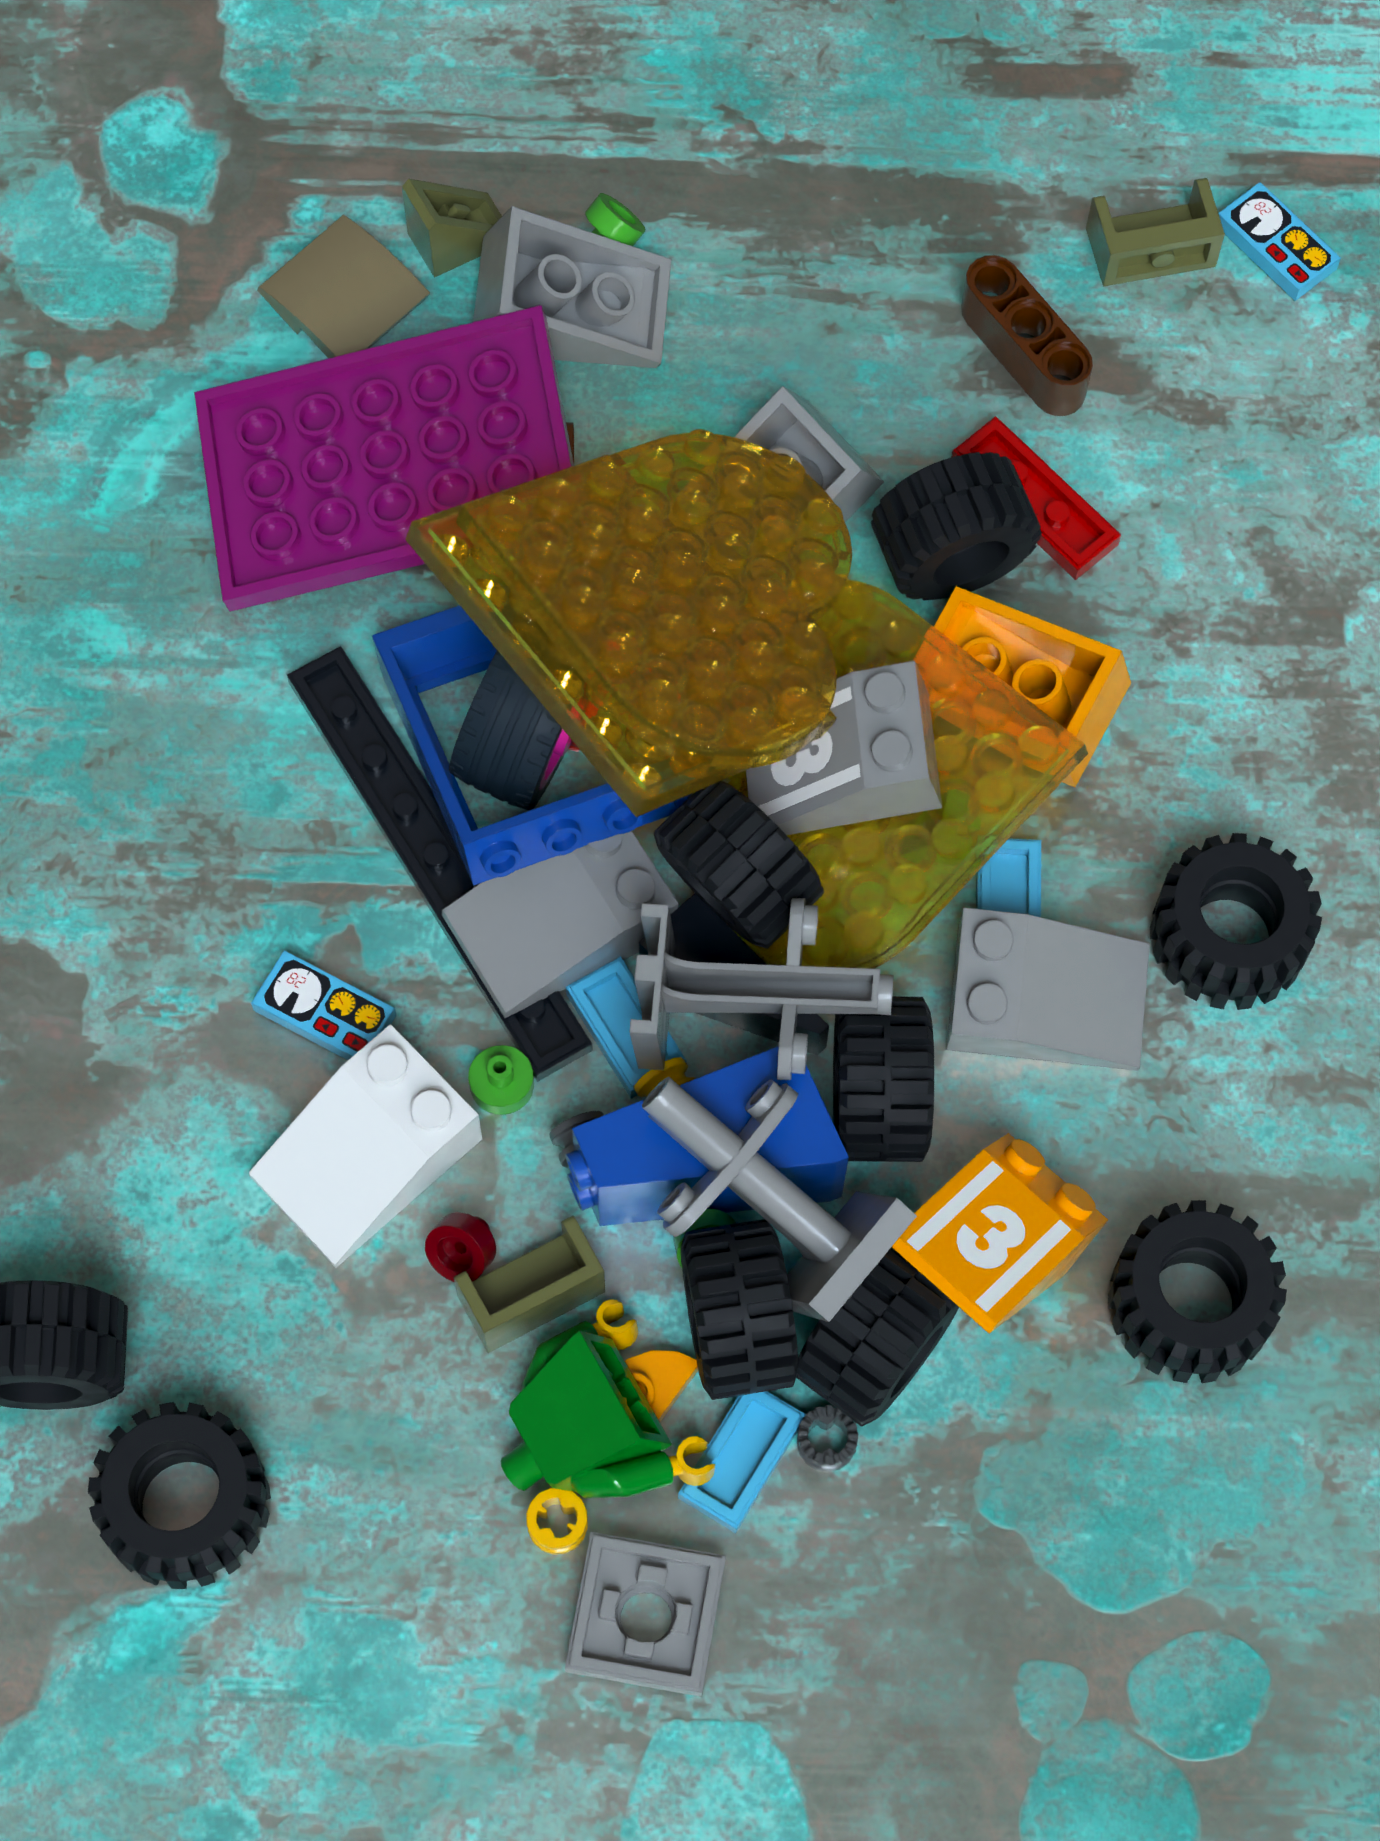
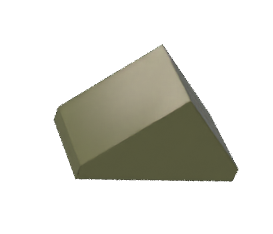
[402,179,502,278]

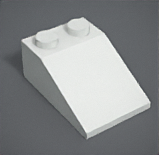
[249,1024,482,1268]

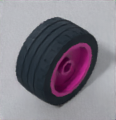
[449,606,609,811]

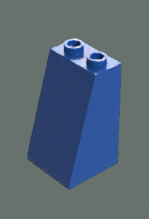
[565,1046,849,1226]

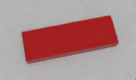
[951,416,1121,580]

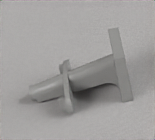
[629,898,894,1080]
[642,1077,917,1322]

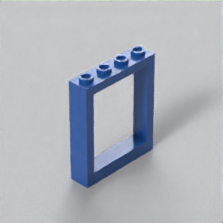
[372,556,711,886]

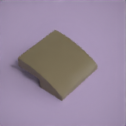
[257,214,430,358]

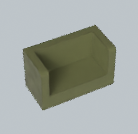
[1086,178,1225,287]
[454,1215,605,1353]

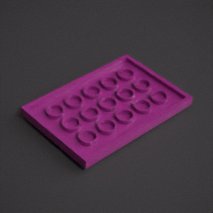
[194,305,585,612]

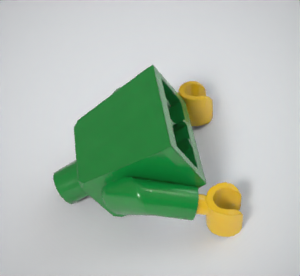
[500,1299,715,1499]

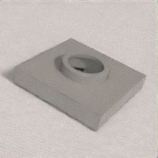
[565,1532,726,1697]

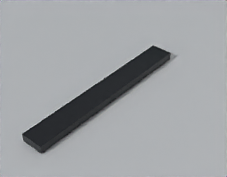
[287,646,593,1082]

